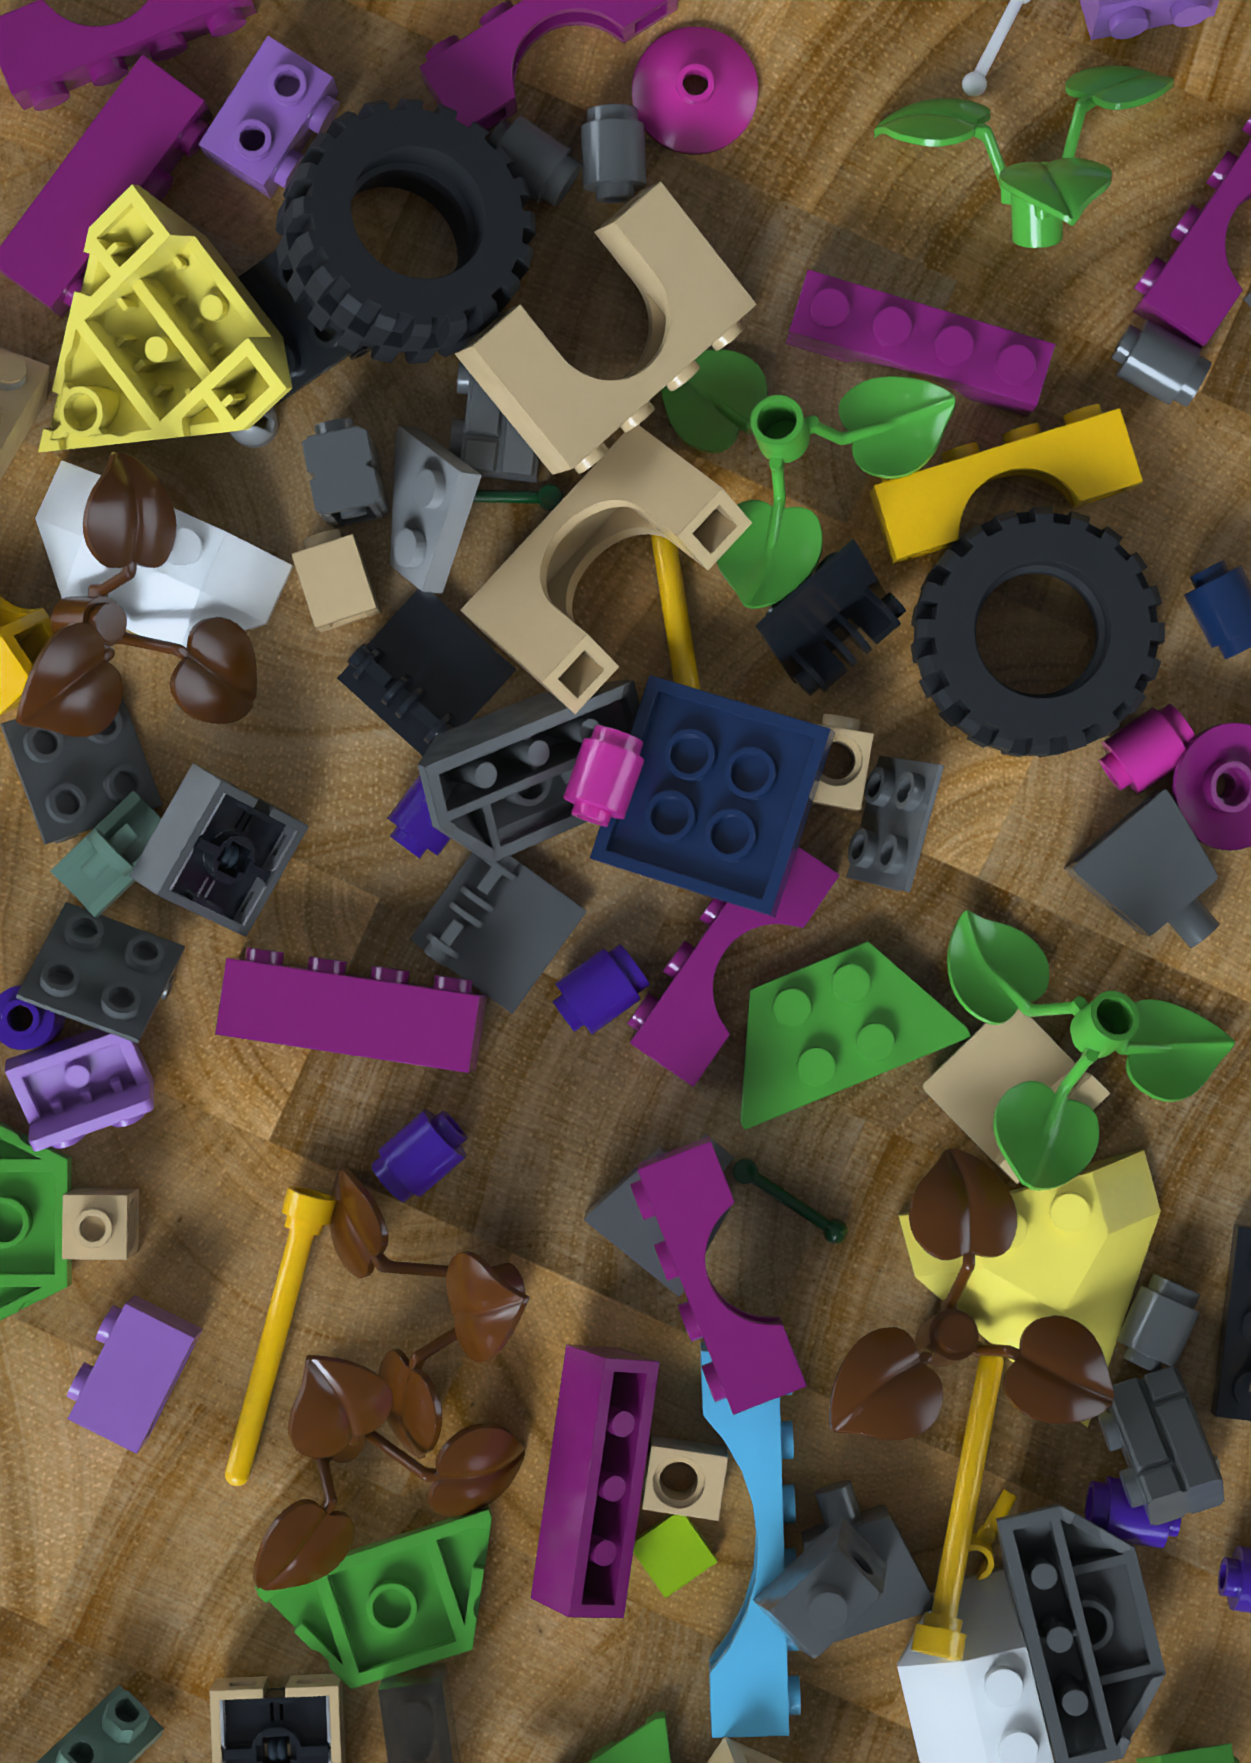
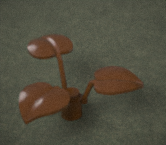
[16,452,257,737]
[829,1148,1115,1441]
[330,1167,529,1459]
[253,1355,526,1591]

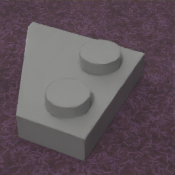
[390,425,482,594]

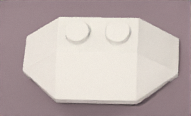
[35,460,294,648]
[897,1567,1054,1763]

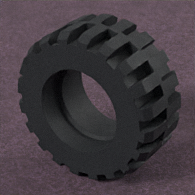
[275,98,536,364]
[911,507,1165,757]

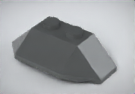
[418,679,640,863]
[996,1503,1166,1763]

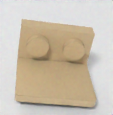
[922,1009,1110,1184]

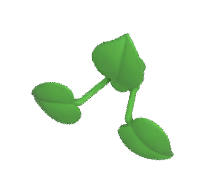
[874,65,1174,248]
[661,349,956,609]
[947,910,1235,1191]

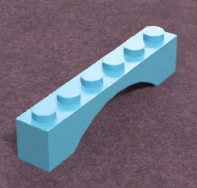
[700,1342,801,1738]

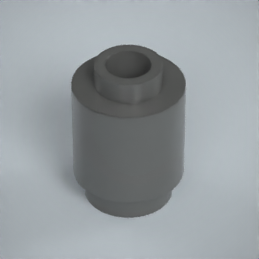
[581,104,647,204]
[487,115,582,207]
[1111,319,1212,407]
[1116,1273,1200,1372]

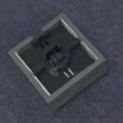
[129,763,309,937]

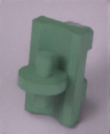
[50,790,162,918]
[36,1685,164,1763]

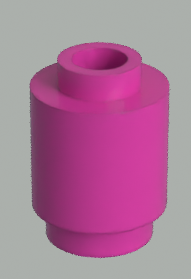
[1099,703,1196,794]
[563,725,645,827]

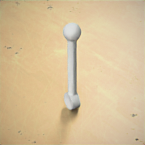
[962,0,1031,97]

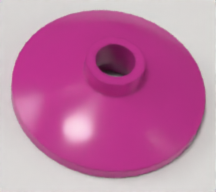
[632,27,758,155]

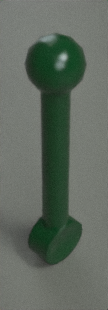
[473,484,563,511]
[733,1159,848,1244]

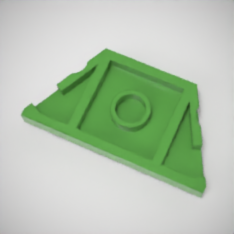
[740,941,971,1130]
[0,1121,72,1321]
[255,1505,493,1689]

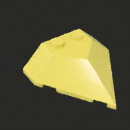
[38,184,292,453]
[898,1149,1161,1428]

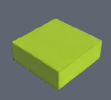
[633,1514,718,1598]

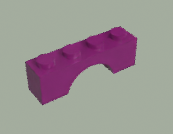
[0,0,257,111]
[419,0,678,131]
[1133,116,1251,348]
[786,269,1056,417]
[627,846,840,1087]
[630,1136,807,1415]

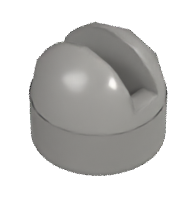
[230,407,279,448]

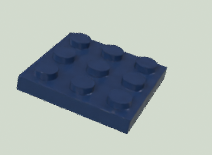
[590,675,835,918]

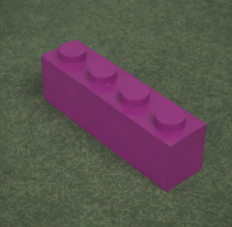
[0,54,213,318]
[215,947,487,1073]
[531,1344,660,1618]

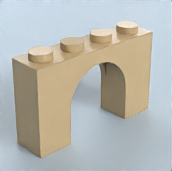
[455,181,757,475]
[461,425,752,714]

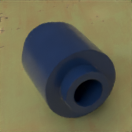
[1184,560,1251,660]

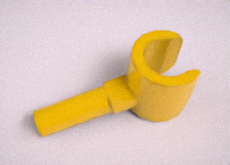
[969,1489,1017,1580]

